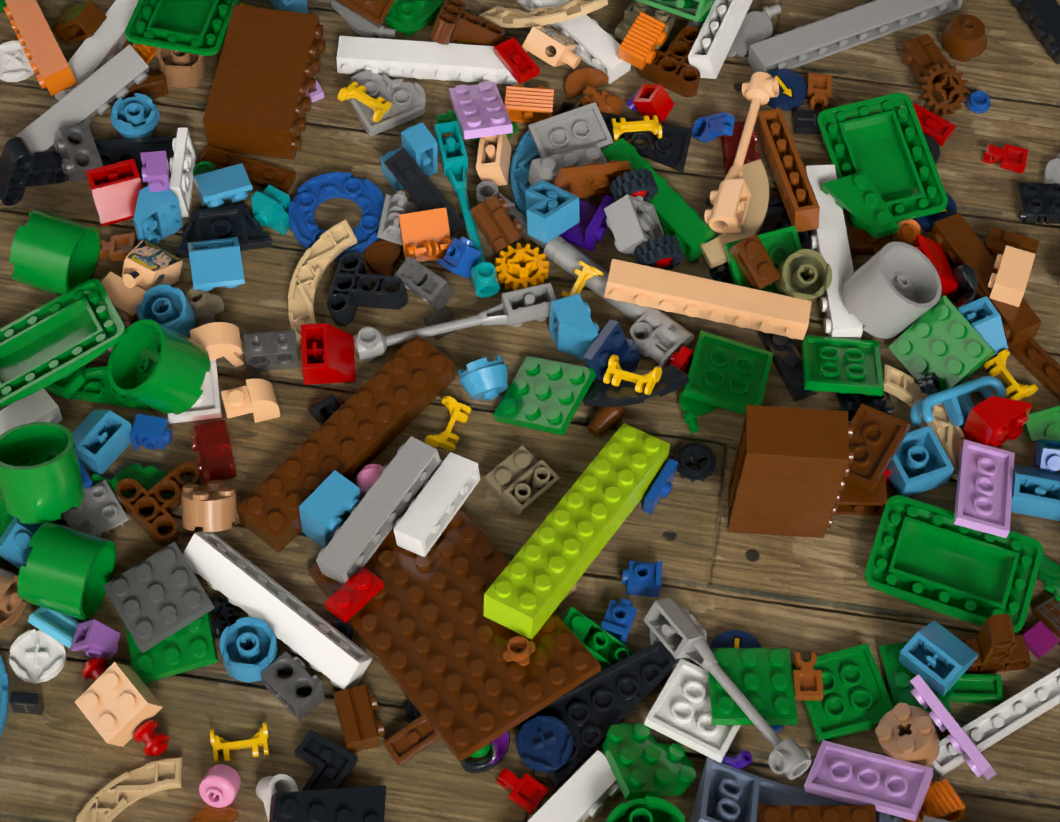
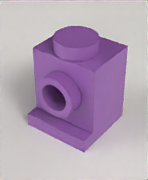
[140,151,170,192]
[70,619,120,658]

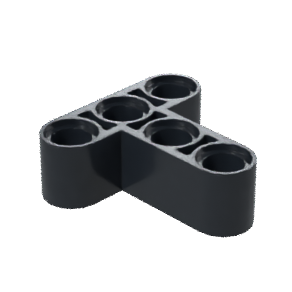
[0,137,69,206]
[326,252,409,326]

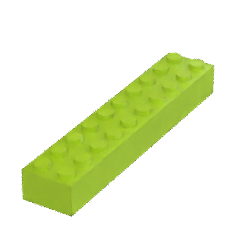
[483,423,670,640]

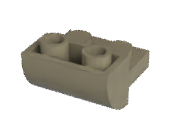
[614,2,675,50]
[483,445,560,515]

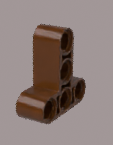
[430,0,505,46]
[636,25,701,98]
[116,462,201,547]
[961,614,1031,674]

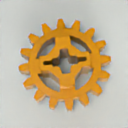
[495,243,549,291]

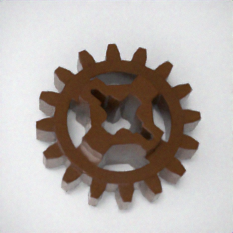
[917,63,969,116]

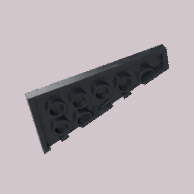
[519,641,677,790]

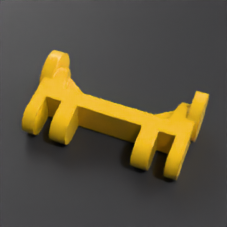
[337,81,392,123]
[611,115,662,142]
[558,260,605,300]
[983,349,1038,400]
[603,354,662,395]
[425,396,472,451]
[209,721,269,763]

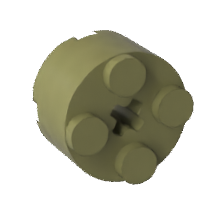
[775,249,832,301]

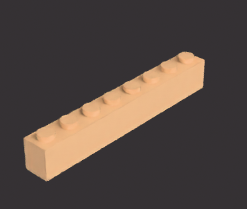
[604,259,812,340]

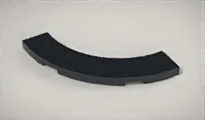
[582,364,689,407]

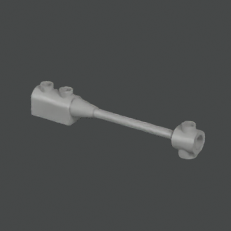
[353,283,557,361]
[643,598,811,780]

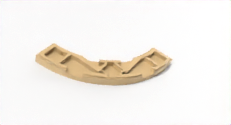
[479,0,608,28]
[700,159,769,269]
[288,219,357,345]
[882,364,965,480]
[76,757,183,822]

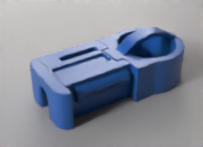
[692,112,735,143]

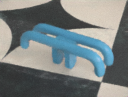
[910,376,1006,428]

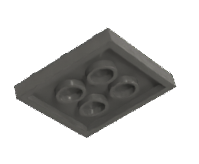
[103,542,215,653]

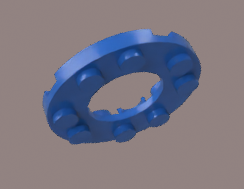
[288,172,385,258]

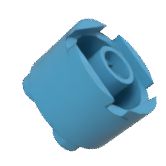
[136,284,196,337]
[219,617,279,682]

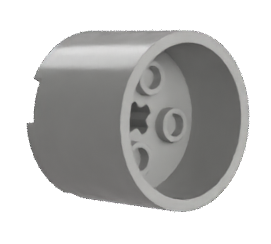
[842,242,942,339]

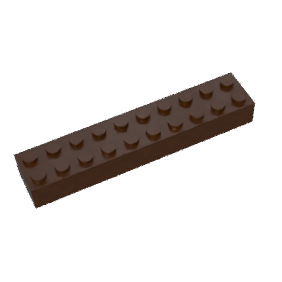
[237,334,455,553]

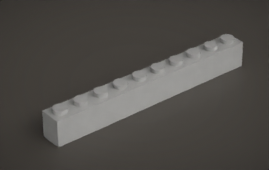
[747,0,963,73]

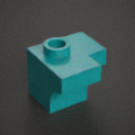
[251,185,290,236]

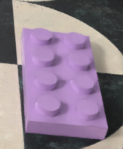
[448,81,513,140]
[954,439,1015,538]
[910,674,997,781]
[804,740,933,821]

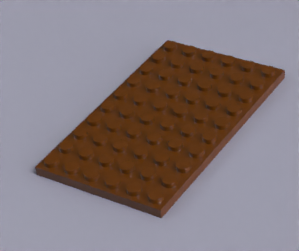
[308,507,601,762]

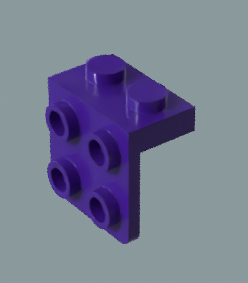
[559,195,614,252]

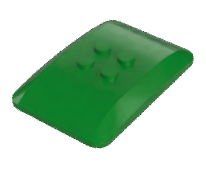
[125,0,241,56]
[817,93,948,230]
[0,279,126,408]
[864,495,1043,633]

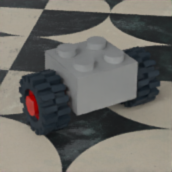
[604,168,684,270]

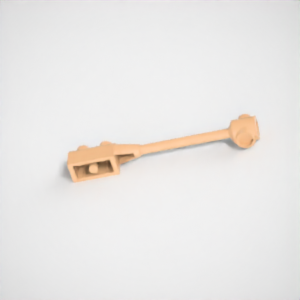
[704,72,779,233]

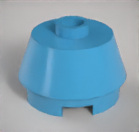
[111,93,160,139]
[458,355,508,401]

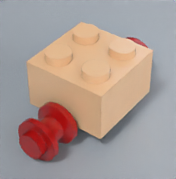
[75,657,170,756]

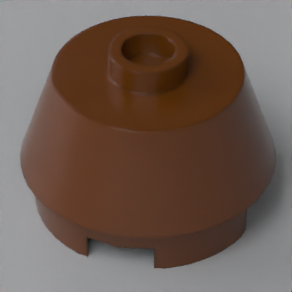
[941,14,987,62]

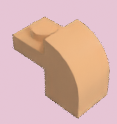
[190,322,245,367]
[221,379,280,423]

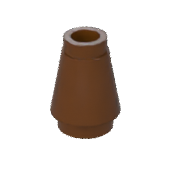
[587,406,625,437]

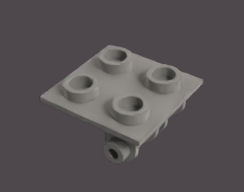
[377,191,422,246]
[62,480,129,537]

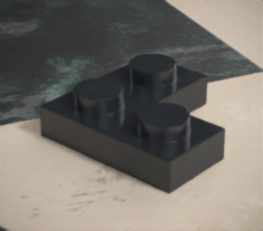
[294,729,358,791]

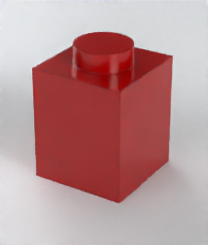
[632,84,675,122]

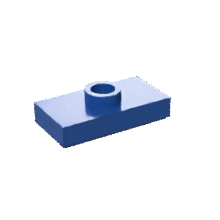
[643,458,678,515]

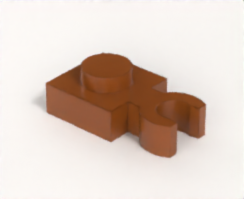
[807,73,832,110]
[580,86,623,116]
[98,233,138,262]
[792,652,824,701]

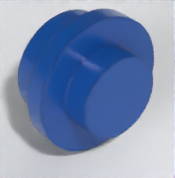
[966,91,991,114]

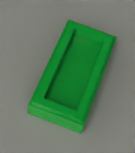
[947,673,1003,704]

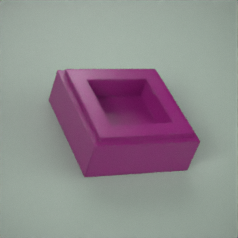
[1022,621,1060,660]

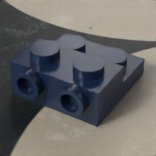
[583,319,642,383]

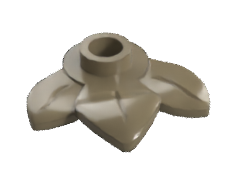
[186,288,225,328]

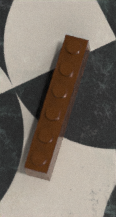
[930,213,1041,345]

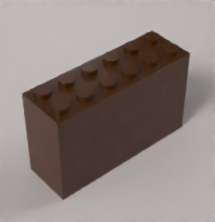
[203,5,326,160]
[728,405,854,538]

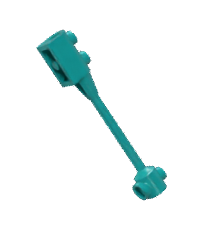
[434,121,500,298]

